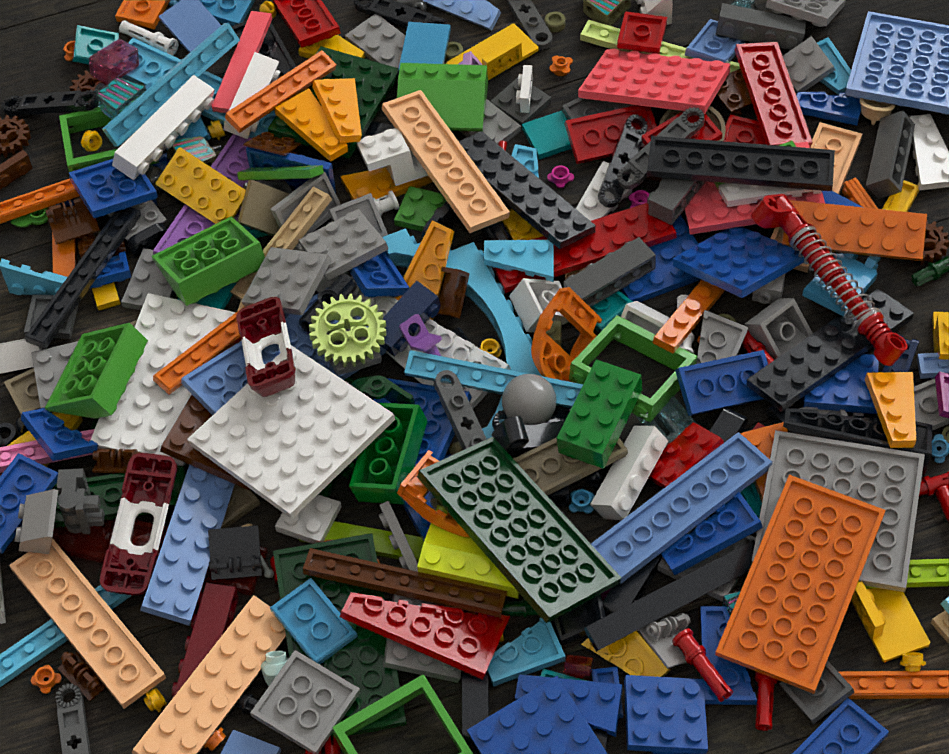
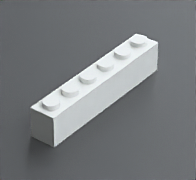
[112,75,215,180]

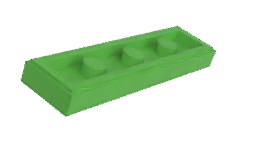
[237,165,324,181]

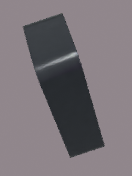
[492,416,565,458]

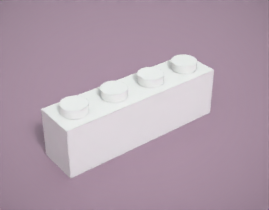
[223,52,280,139]
[590,426,668,520]

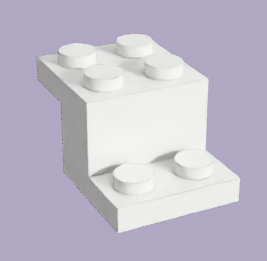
[356,128,428,186]

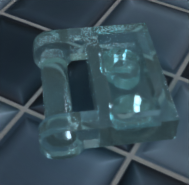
[636,395,697,449]

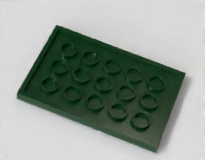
[268,46,399,159]

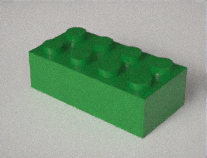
[557,359,642,469]
[349,402,428,504]

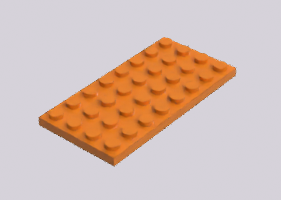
[715,475,886,694]

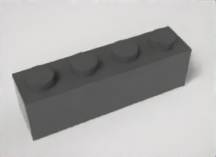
[716,3,806,50]
[866,111,915,199]
[647,178,706,225]
[564,237,656,307]

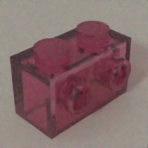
[89,38,139,84]

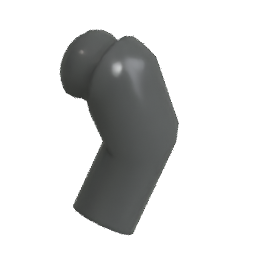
[397,0,427,11]

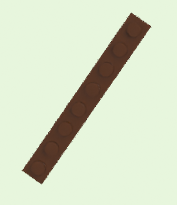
[303,548,507,618]

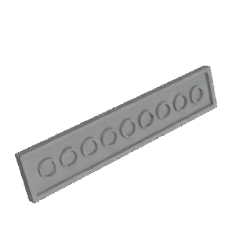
[345,14,521,144]

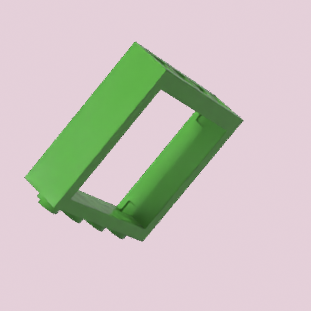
[59,99,159,172]
[569,315,698,422]
[332,674,473,754]

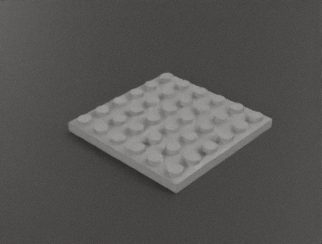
[751,430,925,592]

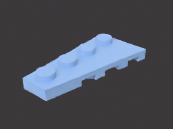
[423,0,501,31]

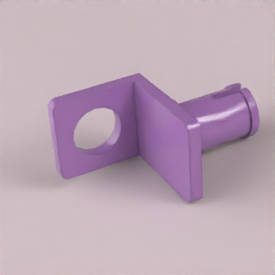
[399,314,442,356]

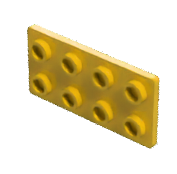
[446,24,539,80]
[156,147,246,224]
[851,581,930,662]

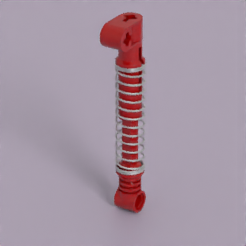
[751,194,908,366]

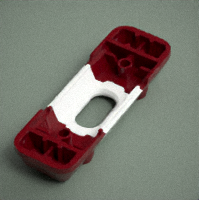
[236,297,296,397]
[100,453,177,596]

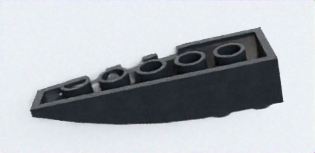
[783,408,932,477]

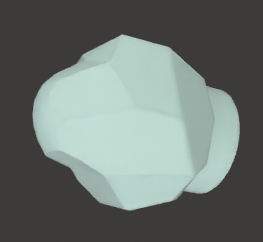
[261,651,288,686]

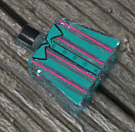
[95,78,146,120]

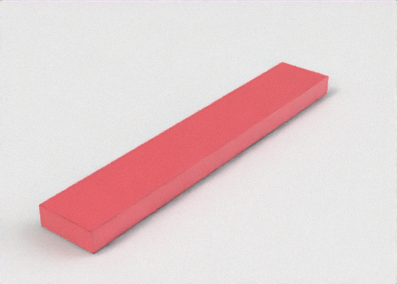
[211,11,272,113]

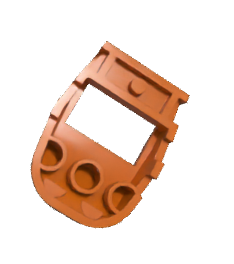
[531,287,602,382]
[397,450,470,538]

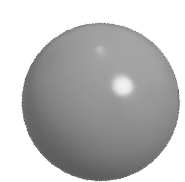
[502,374,556,425]

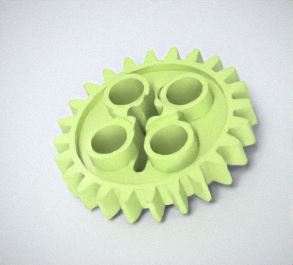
[309,293,387,367]

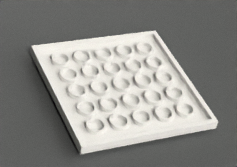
[187,345,395,519]

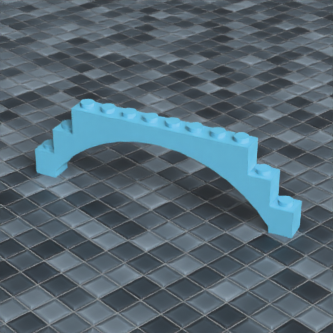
[382,228,542,439]

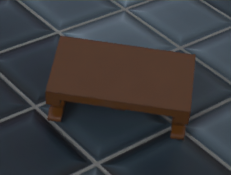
[437,267,470,319]

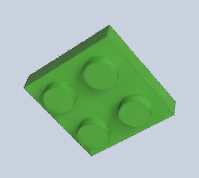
[394,186,446,232]

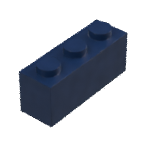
[380,281,441,357]

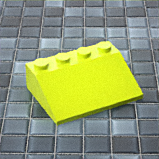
[417,505,519,598]

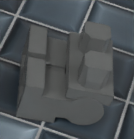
[57,469,105,534]

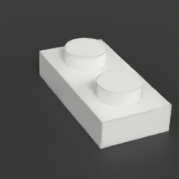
[516,65,533,113]

